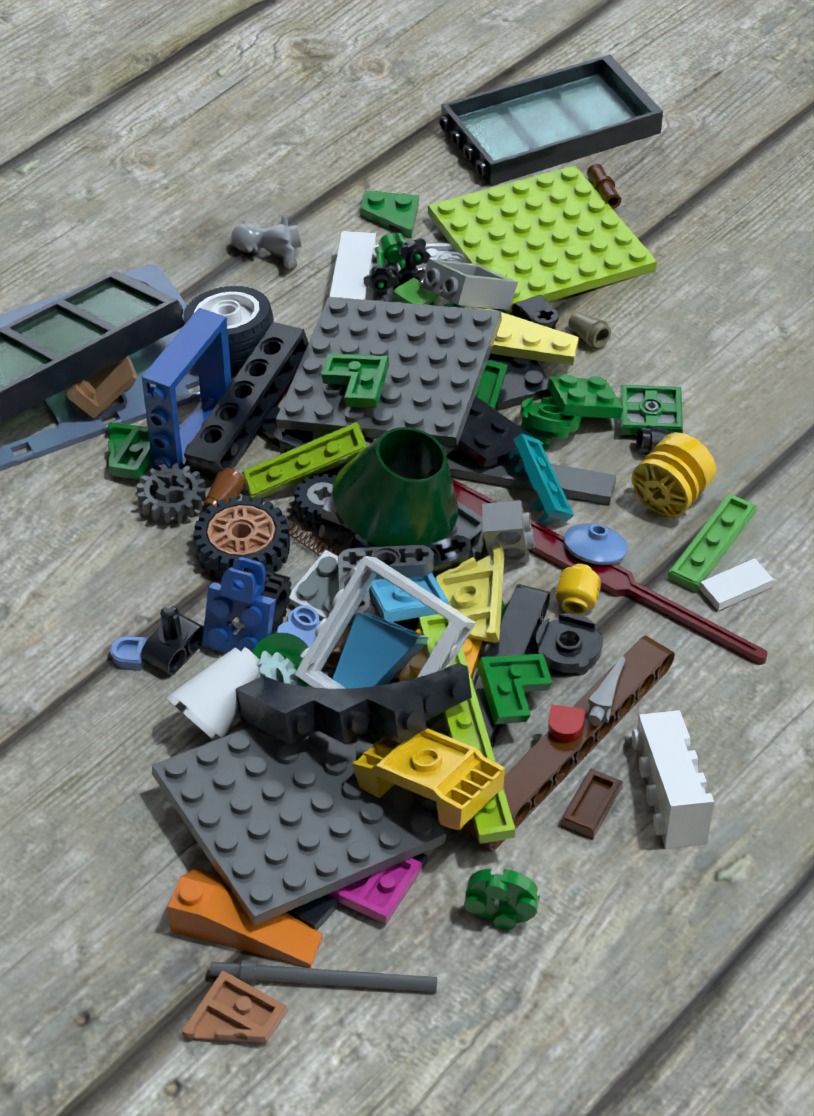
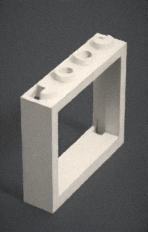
[294,556,476,689]

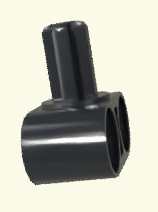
[141,606,204,675]

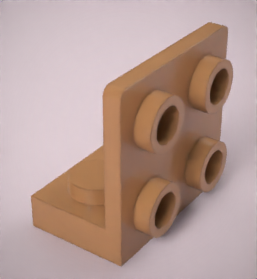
[65,356,137,418]

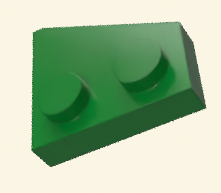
[360,190,419,238]
[108,422,151,479]

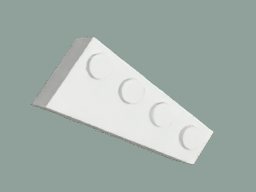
[632,710,714,849]

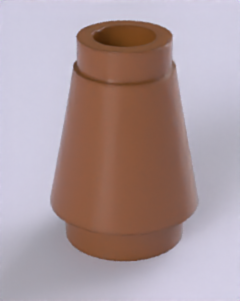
[203,467,245,509]

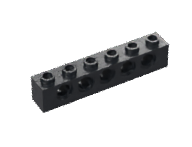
[184,322,309,480]

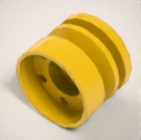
[631,432,717,518]

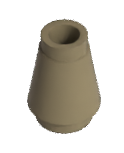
[568,312,611,348]

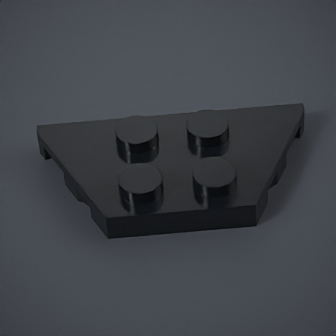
[455,396,543,467]

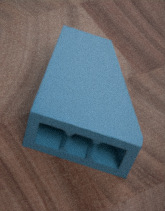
[333,612,429,688]

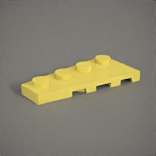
[465,306,579,366]

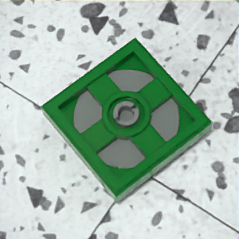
[620,385,683,435]

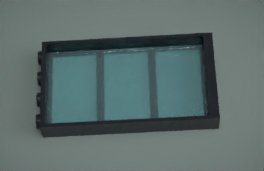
[439,54,663,186]

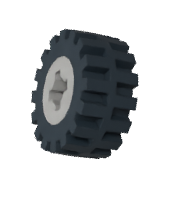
[295,473,336,531]

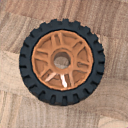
[194,496,290,581]

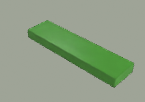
[668,493,757,592]

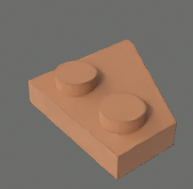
[182,970,288,1043]

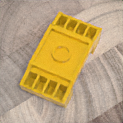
[352,728,505,830]

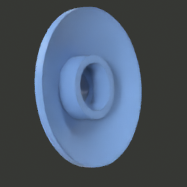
[564,523,628,565]

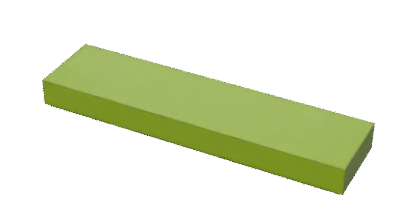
[242,422,367,500]

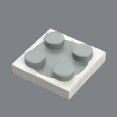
[289,550,377,621]

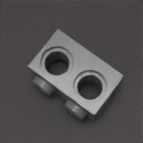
[482,500,535,563]

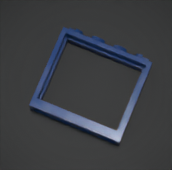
[142,308,232,471]

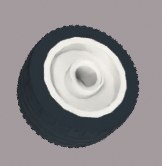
[184,286,274,370]

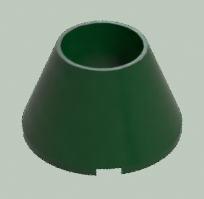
[331,427,458,547]

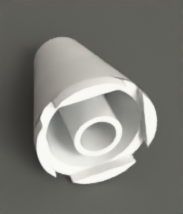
[166,647,261,741]

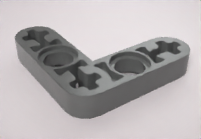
[338,545,434,626]

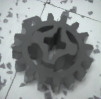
[137,463,206,523]

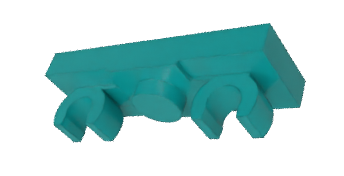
[509,433,574,525]

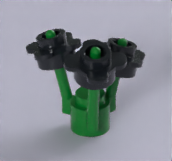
[363,233,431,295]

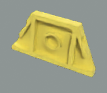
[436,544,504,643]

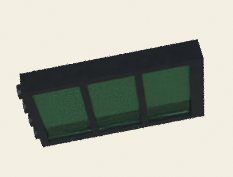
[0,271,184,422]

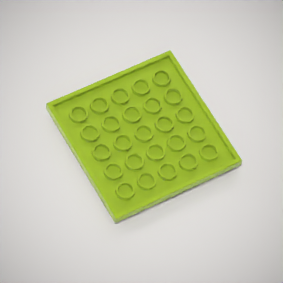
[427,165,657,314]

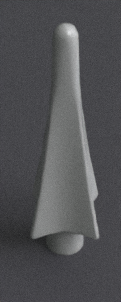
[585,656,626,726]

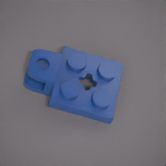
[202,557,276,653]

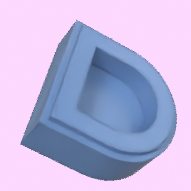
[110,636,147,671]

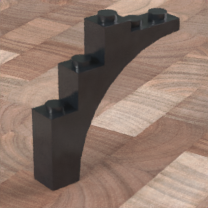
[236,663,472,745]

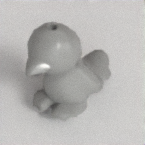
[231,215,302,269]

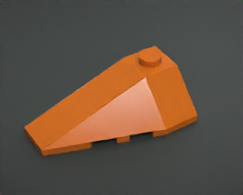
[167,868,323,968]

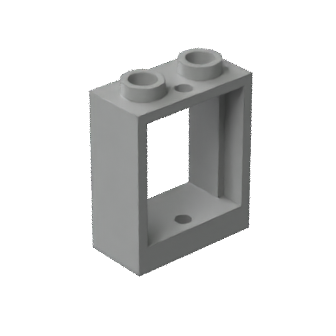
[422,259,518,310]

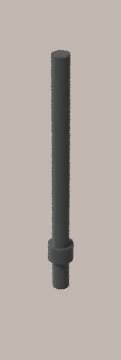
[210,960,437,992]

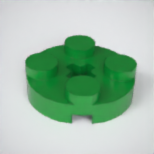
[519,397,582,439]
[464,868,540,930]

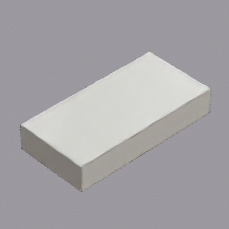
[700,559,774,611]

